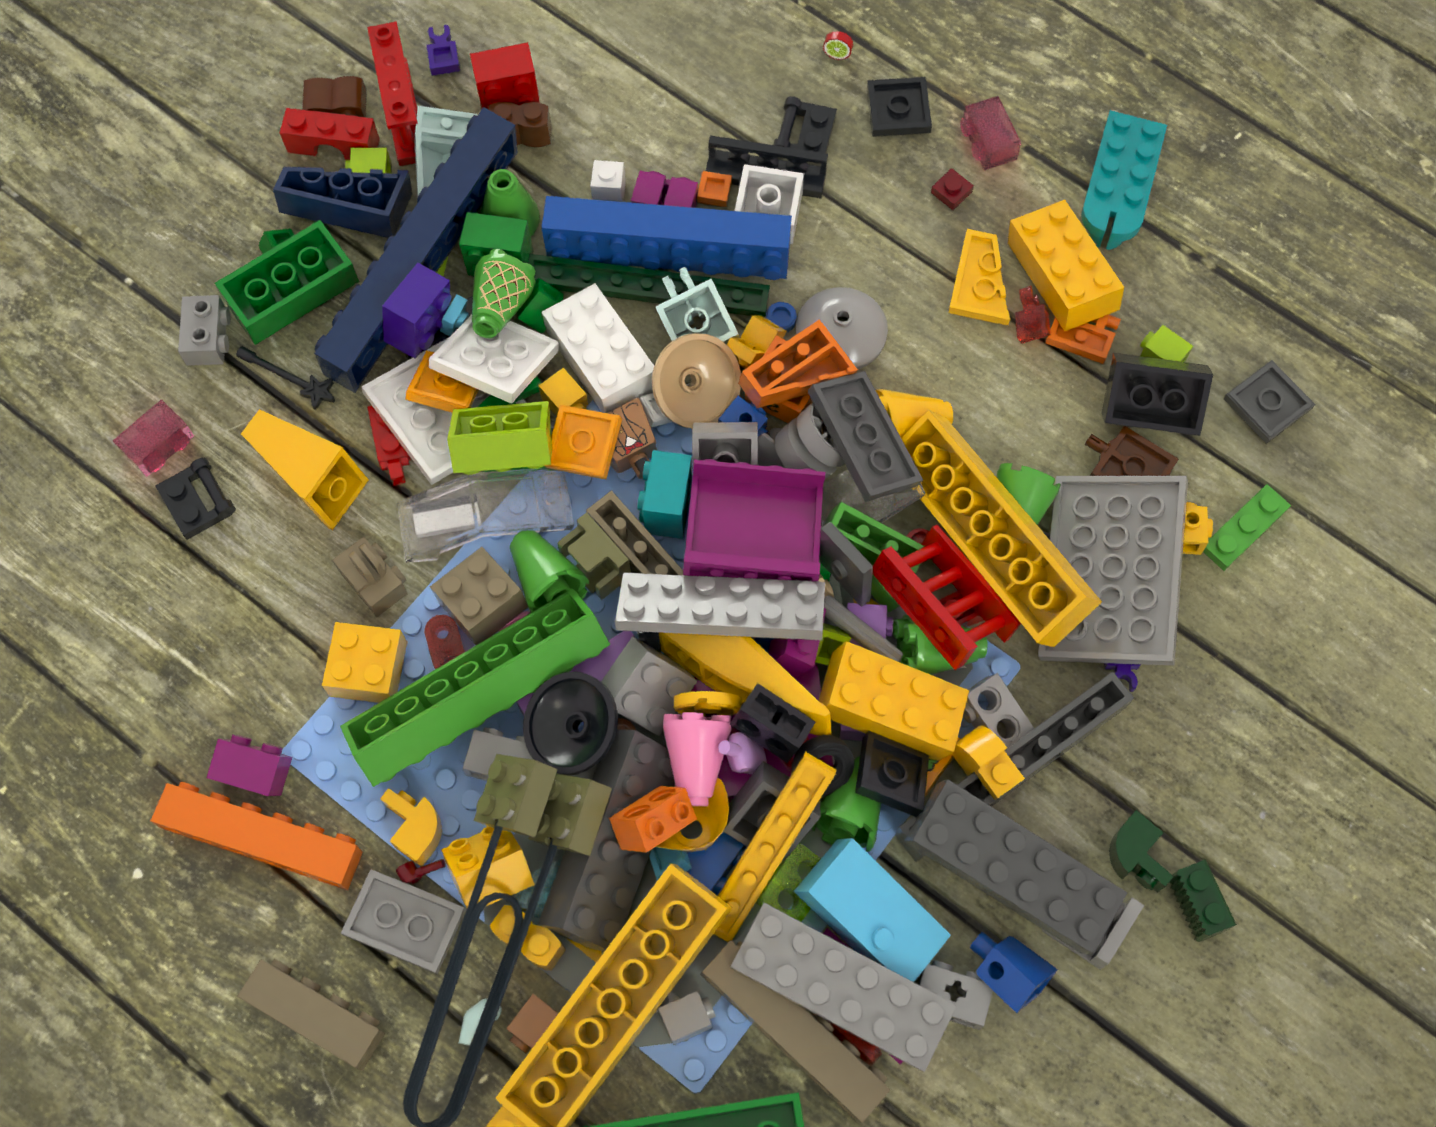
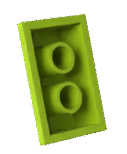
[447,401,552,475]

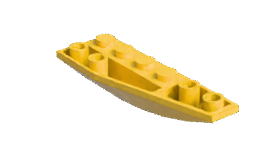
[658,632,831,736]

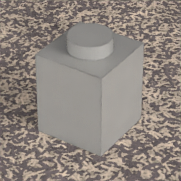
[658,991,716,1045]

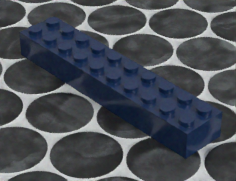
[314,107,518,393]

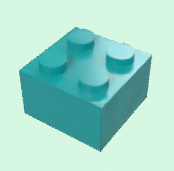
[637,450,693,539]

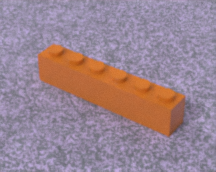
[150,782,363,891]

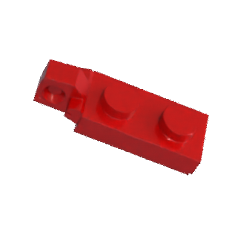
[367,406,411,486]

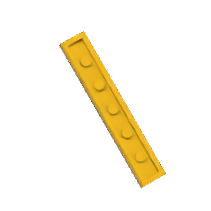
[714,752,836,942]

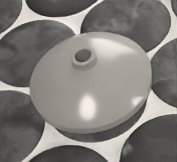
[796,287,888,369]

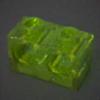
[756,843,821,922]

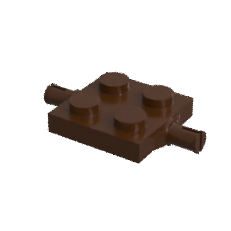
[1085,426,1179,476]

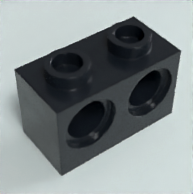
[730,683,816,763]

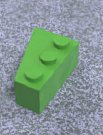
[823,502,925,612]

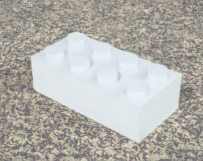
[542,284,654,413]

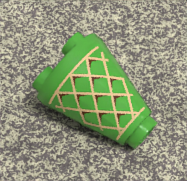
[472,249,536,338]

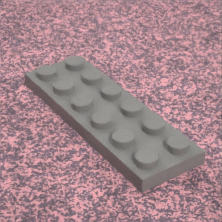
[615,573,825,640]
[730,903,957,1072]

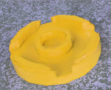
[674,691,742,717]

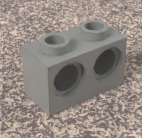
[963,673,1034,748]

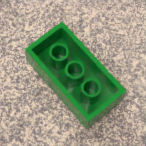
[214,220,359,345]

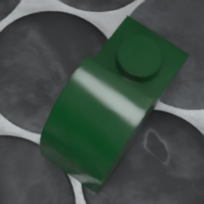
[1109,810,1174,893]

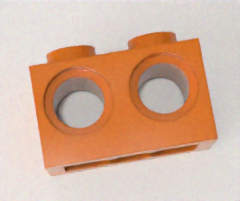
[609,786,697,853]

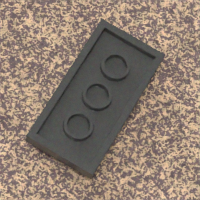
[808,371,923,502]

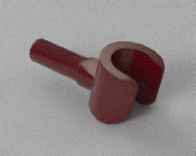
[396,859,446,884]

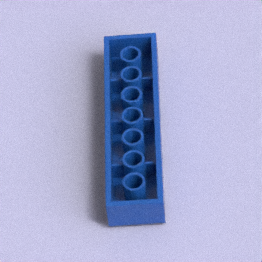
[541,196,792,280]

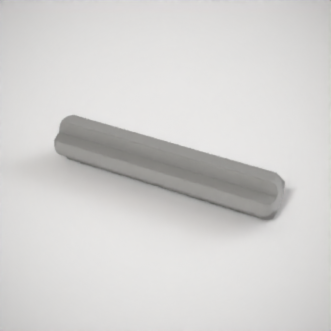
[824,595,903,662]

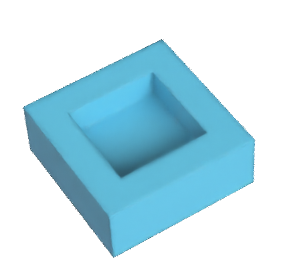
[440,294,469,336]

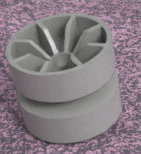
[775,403,845,479]

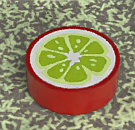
[823,31,853,60]

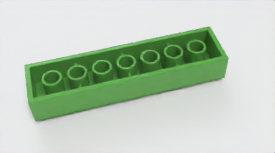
[340,588,610,787]

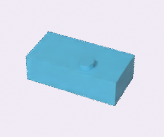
[794,838,951,982]

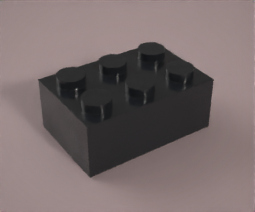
[1102,353,1213,436]

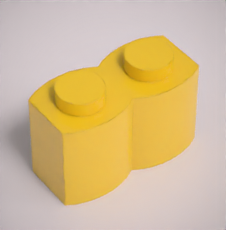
[490,905,566,971]

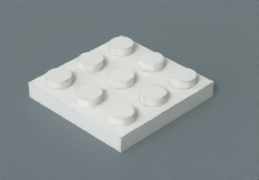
[429,314,559,404]

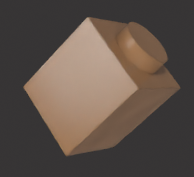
[506,994,558,1053]

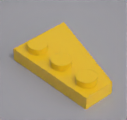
[948,229,1010,325]

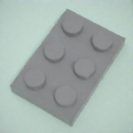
[341,869,466,974]

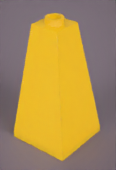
[241,409,369,530]

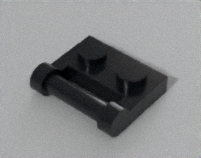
[773,96,837,153]
[155,458,236,540]

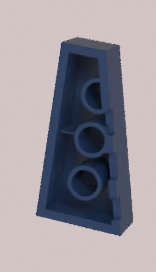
[273,167,413,238]

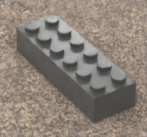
[538,730,675,951]
[904,779,1127,954]

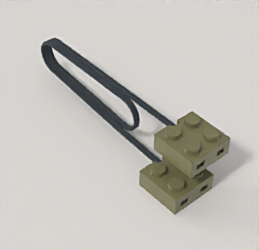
[403,754,612,1127]

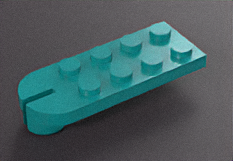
[1081,110,1167,250]

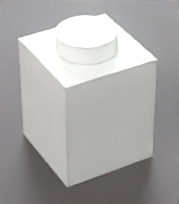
[591,160,626,202]

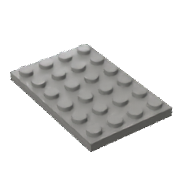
[1038,476,1188,666]

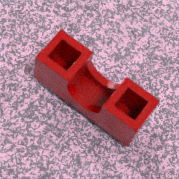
[279,108,380,160]

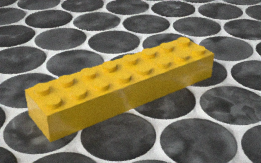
[901,410,1102,647]
[495,864,732,1127]

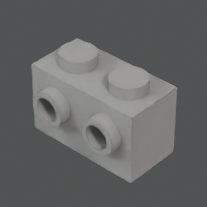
[178,295,231,366]

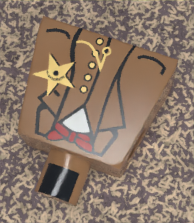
[608,397,657,479]

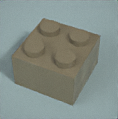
[430,547,528,645]

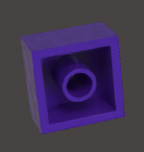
[382,263,452,359]

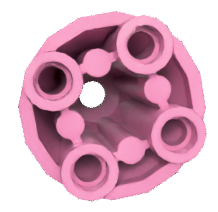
[663,713,731,806]

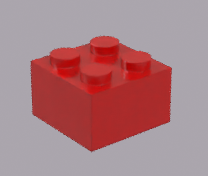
[470,42,540,110]

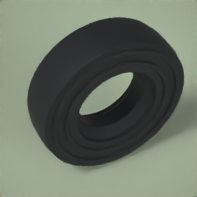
[792,735,854,796]

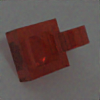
[1015,286,1051,344]

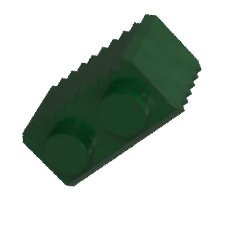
[1169,860,1237,942]

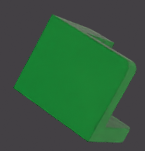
[517,277,564,333]

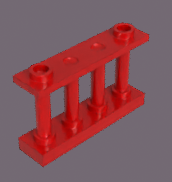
[367,21,418,167]
[872,524,1021,670]

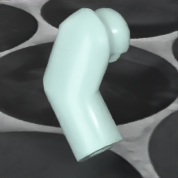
[458,999,501,1046]

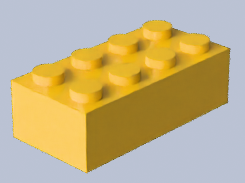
[1008,200,1124,331]
[818,641,969,761]

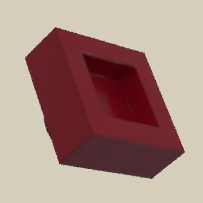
[931,168,974,210]

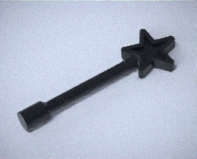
[236,346,335,410]

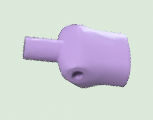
[718,732,767,775]

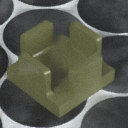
[557,512,631,600]

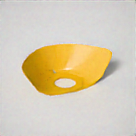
[658,778,729,852]

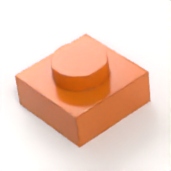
[697,171,732,207]

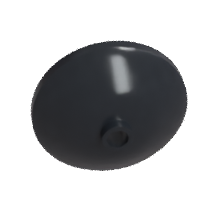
[523,672,618,775]

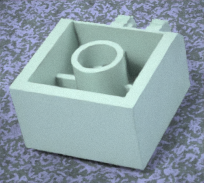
[656,267,740,345]

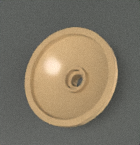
[652,333,741,429]

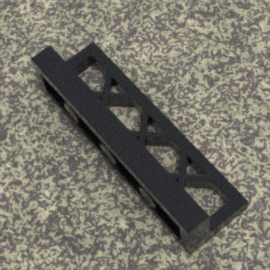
[706,135,828,199]

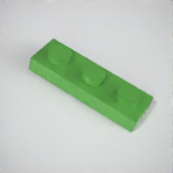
[1203,484,1291,571]

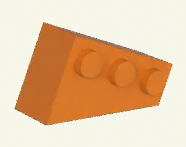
[738,319,858,408]

